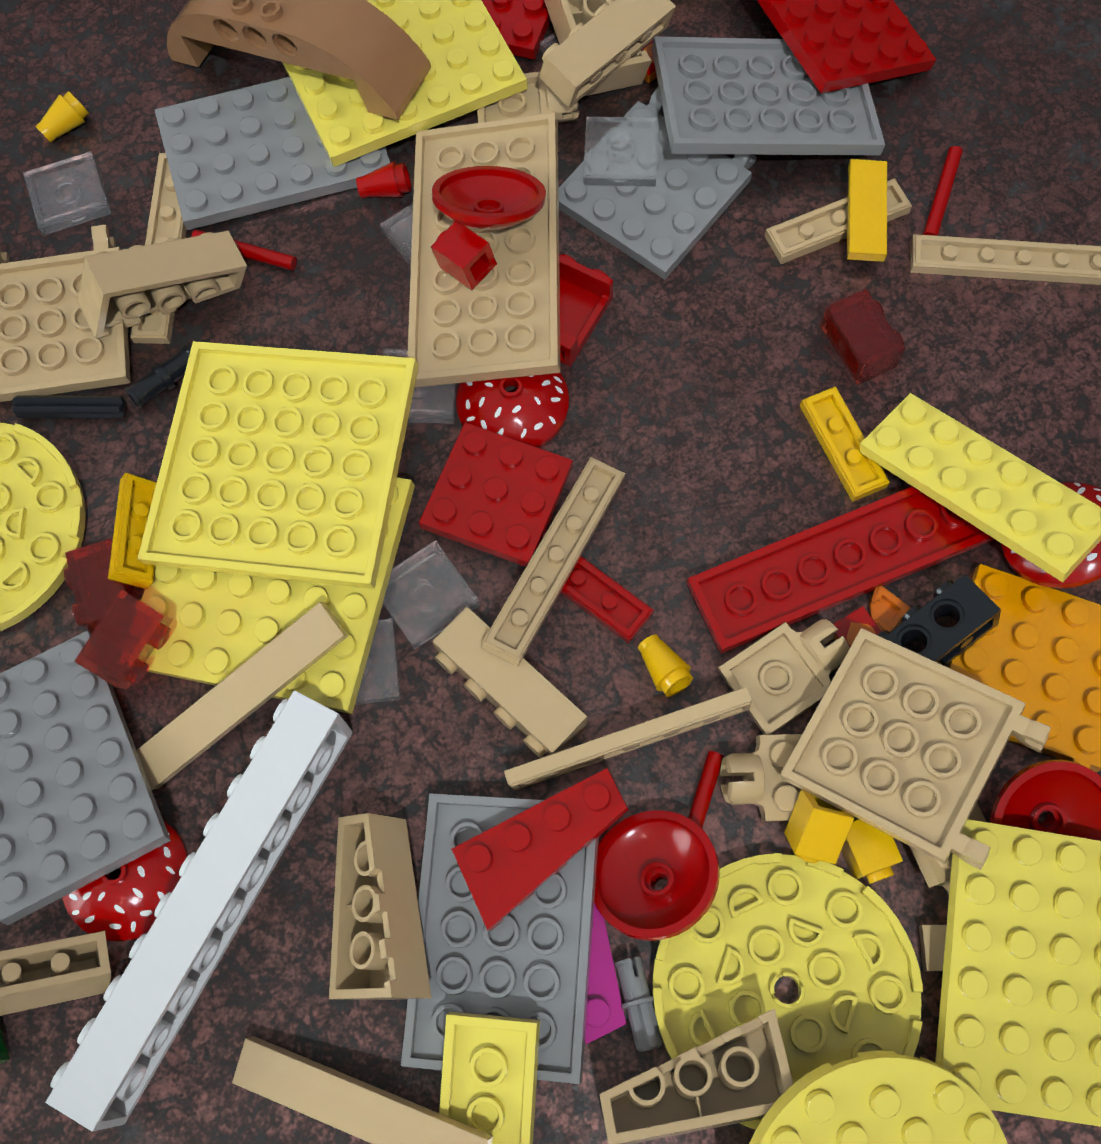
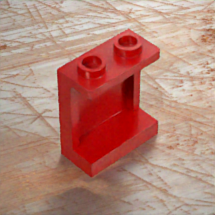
[559,254,613,367]

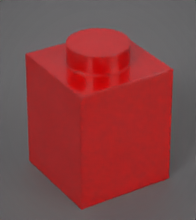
[431,222,497,290]

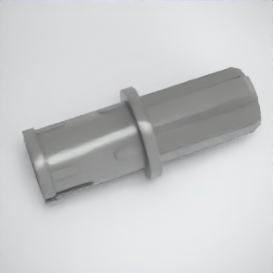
[614,956,662,1052]

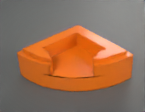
[868,586,911,632]

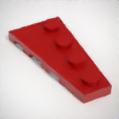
[451,768,629,931]

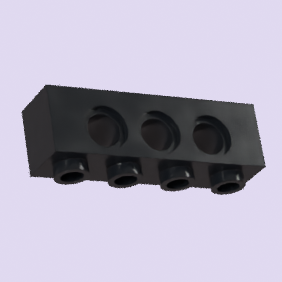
[836,574,1001,672]

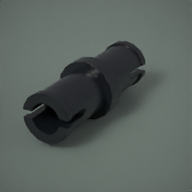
[124,345,191,409]

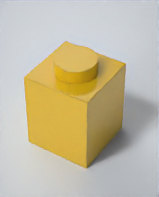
[784,789,854,865]
[841,819,903,884]

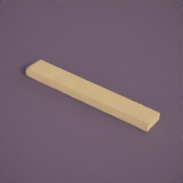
[130,153,187,344]
[910,234,1101,285]
[481,457,625,667]
[137,602,348,790]
[504,687,752,791]
[232,1036,494,1144]

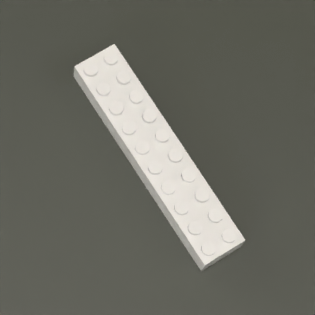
[45,690,353,1132]

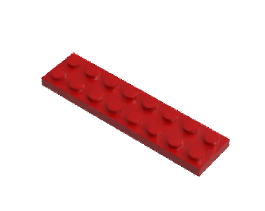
[687,486,995,654]

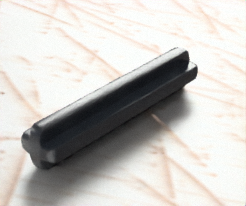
[12,395,127,418]

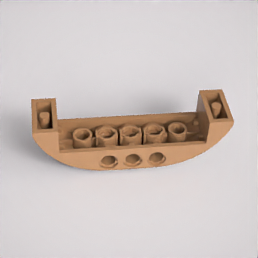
[167,0,431,120]

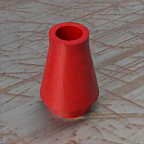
[356,161,411,199]

